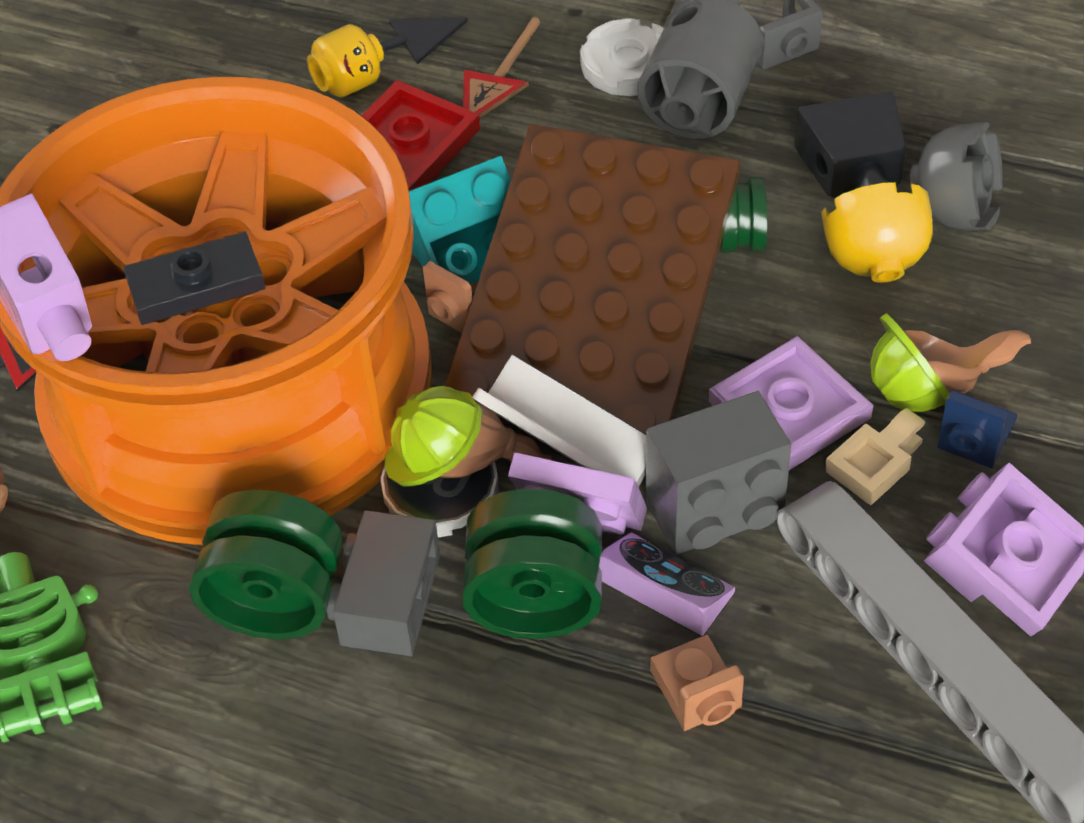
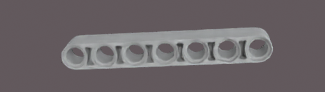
[776,481,1084,823]

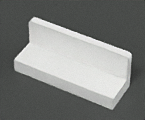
[472,355,646,487]

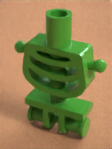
[0,552,104,743]

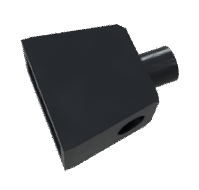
[794,91,905,198]

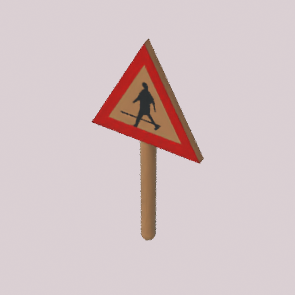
[463,17,540,119]

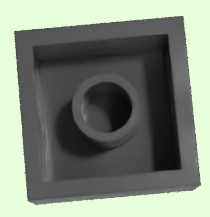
[646,390,791,555]

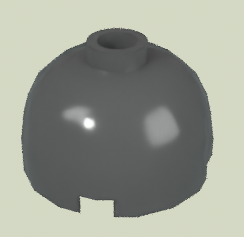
[910,122,1003,231]

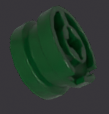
[720,177,767,253]

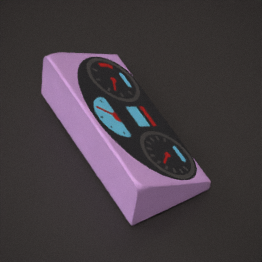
[599,532,735,636]

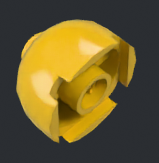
[821,183,933,283]

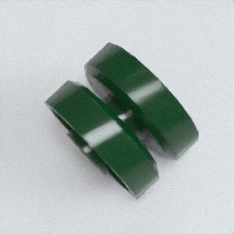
[462,488,602,639]
[188,489,343,640]

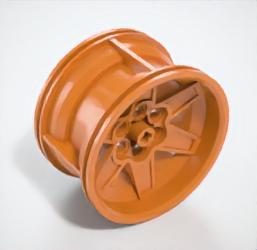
[0,77,432,545]

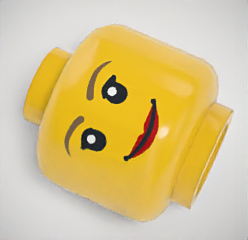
[307,24,384,98]

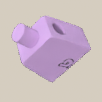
[0,194,92,361]

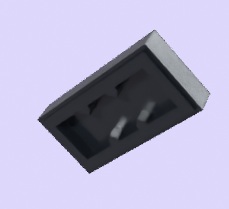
[123,231,266,325]

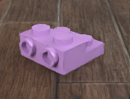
[924,463,1084,636]

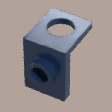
[937,391,1017,468]

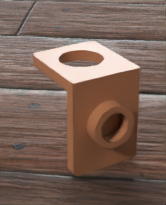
[423,261,478,333]

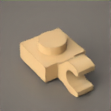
[825,408,925,506]

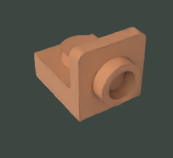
[650,635,744,731]

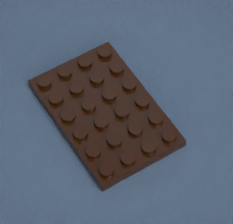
[445,124,740,438]

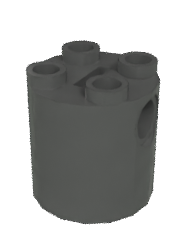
[638,0,765,139]

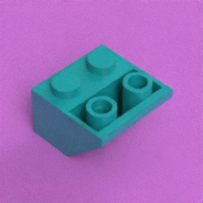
[409,156,511,284]

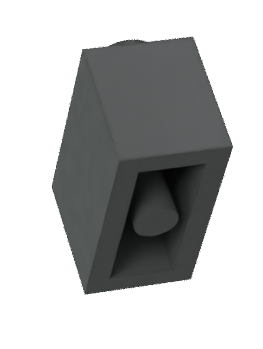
[327,510,440,657]

